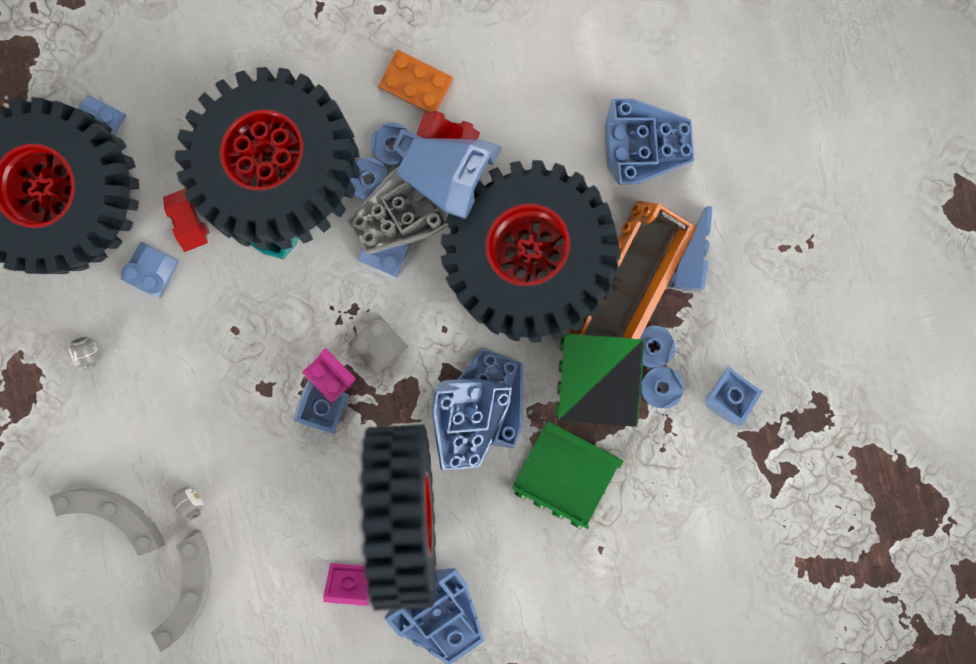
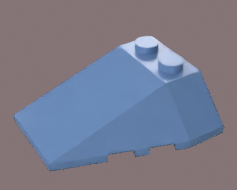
[384,568,484,664]

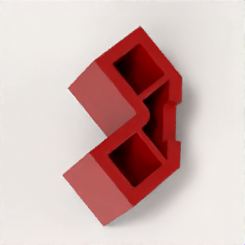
[416,111,480,140]
[163,188,209,252]

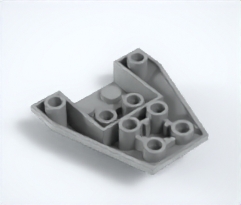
[347,167,449,255]

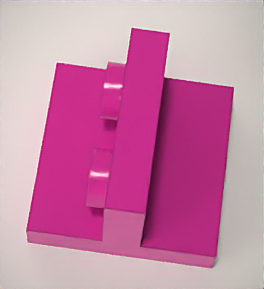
[302,348,356,404]
[323,563,370,606]

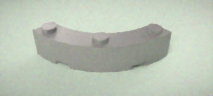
[49,488,166,556]
[150,531,211,652]

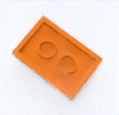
[378,49,453,113]

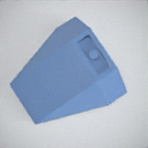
[604,99,694,185]
[396,138,501,219]
[457,348,523,448]
[431,379,512,471]

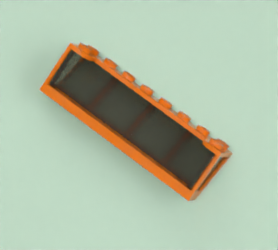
[569,201,697,339]

